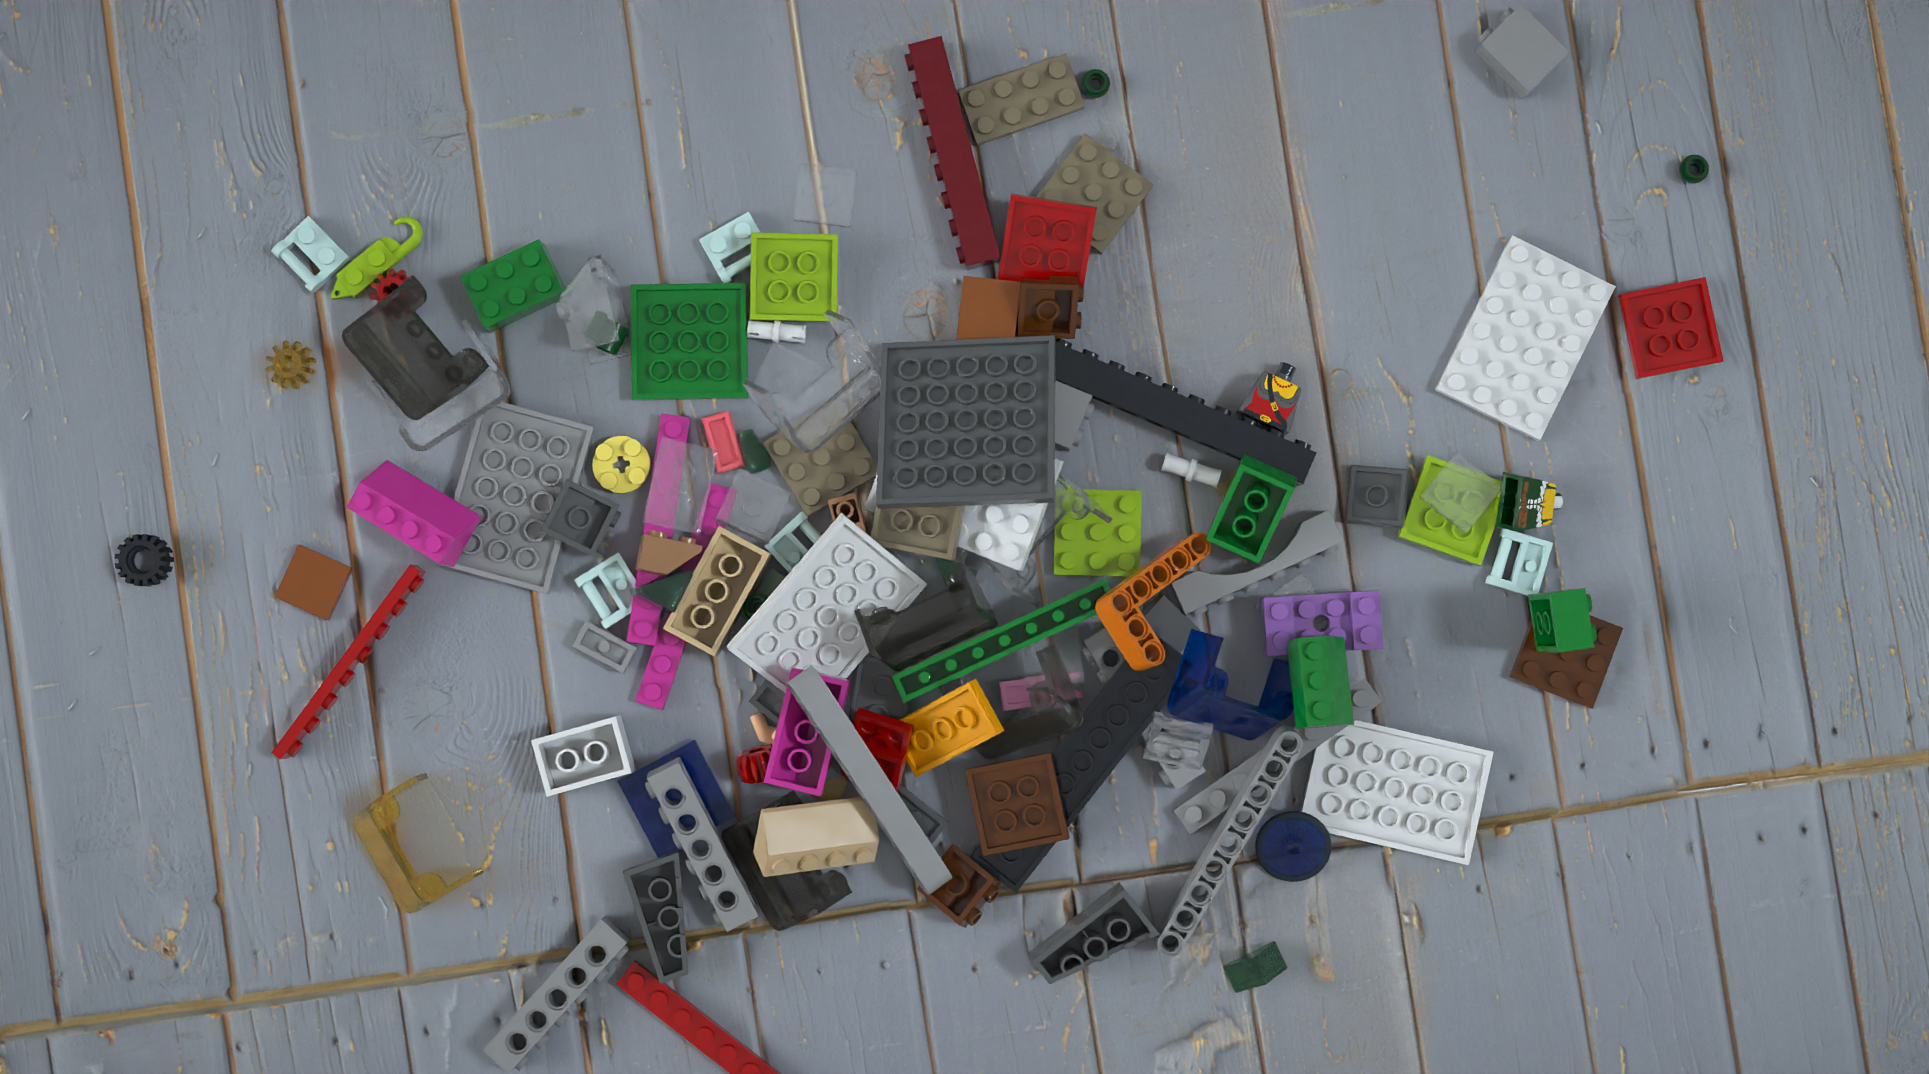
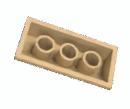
[663,526,773,656]
[753,797,879,877]

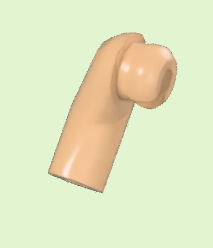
[750,712,777,745]

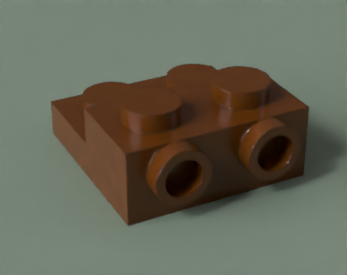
[1017,276,1084,339]
[917,843,1001,928]

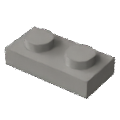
[572,621,638,673]

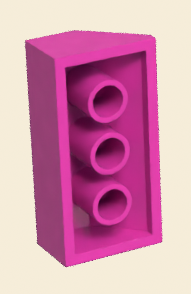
[346,460,482,567]
[764,667,851,796]

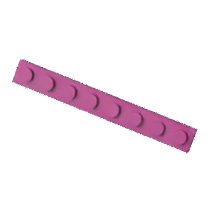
[627,413,690,646]
[635,482,738,710]

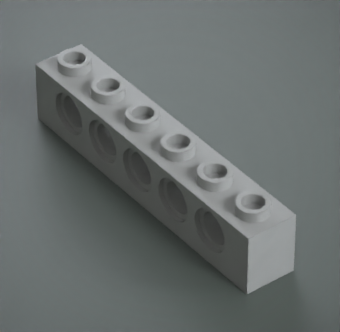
[1081,627,1206,790]
[645,757,758,932]
[482,916,631,1074]

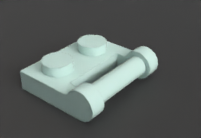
[699,212,760,283]
[271,216,351,293]
[765,511,822,573]
[1485,528,1553,596]
[574,553,636,629]

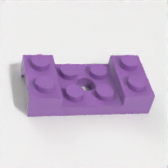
[1260,590,1383,656]

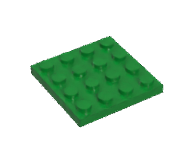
[631,283,748,400]

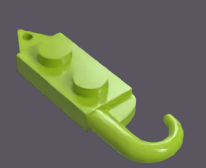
[330,216,423,300]

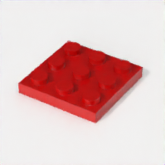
[998,193,1097,286]
[1618,277,1724,379]

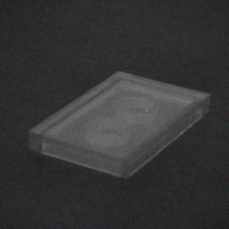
[642,437,718,535]

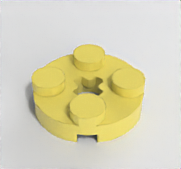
[592,436,652,494]

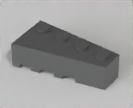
[623,851,688,984]
[1028,882,1160,984]

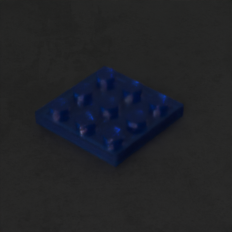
[618,740,736,858]

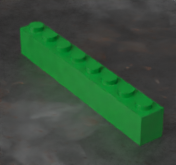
[892,578,1115,703]

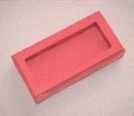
[701,410,746,474]

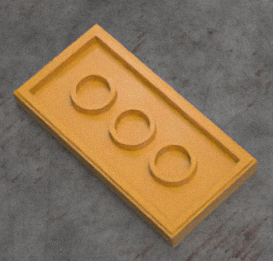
[900,678,1004,777]

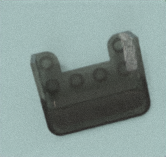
[342,275,490,421]
[721,790,852,931]

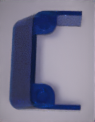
[1167,629,1294,741]

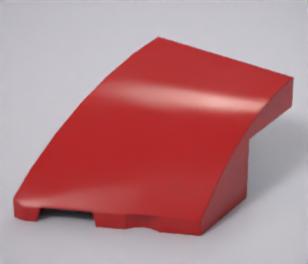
[840,708,914,793]

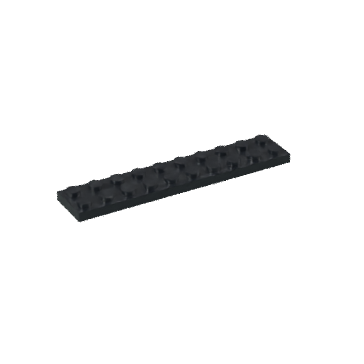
[971,632,1196,893]

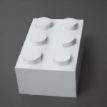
[531,715,636,797]

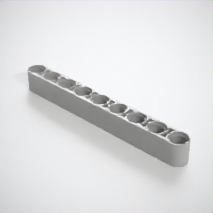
[787,666,952,895]
[1155,725,1303,957]

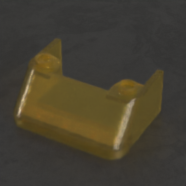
[353,773,484,913]

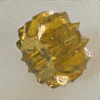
[266,341,317,390]

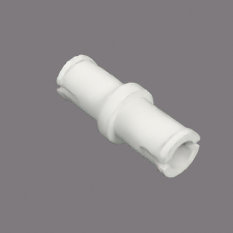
[747,320,807,344]
[1161,453,1222,488]

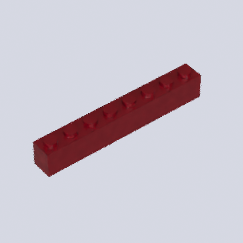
[904,36,1001,271]

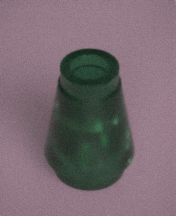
[737,429,771,474]

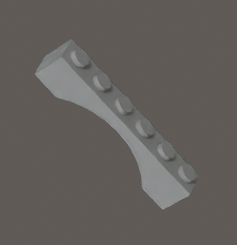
[1169,510,1343,617]

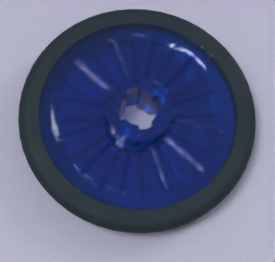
[1255,811,1332,882]

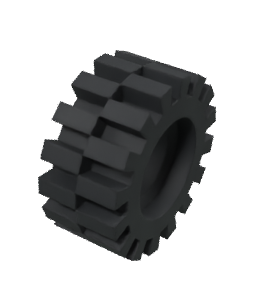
[114,534,174,587]

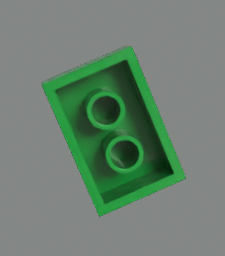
[460,239,569,333]
[1206,454,1297,563]
[1528,588,1597,653]

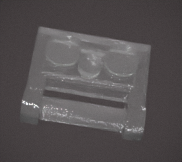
[1143,712,1213,770]

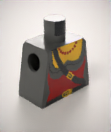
[1236,362,1301,435]

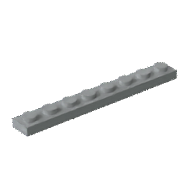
[1174,678,1382,835]

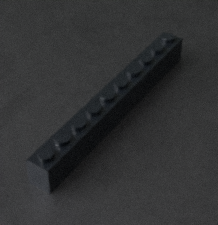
[1056,339,1317,486]

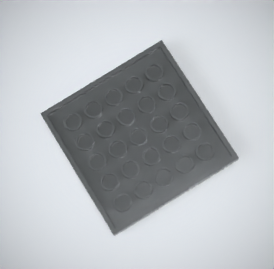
[876,335,1056,509]

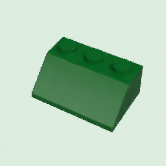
[1287,636,1354,729]

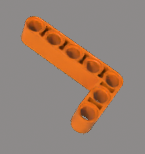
[1095,532,1211,671]

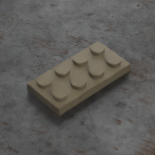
[958,53,1085,146]

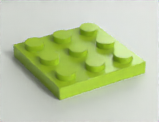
[750,232,838,321]
[1397,455,1502,566]
[1053,488,1142,577]

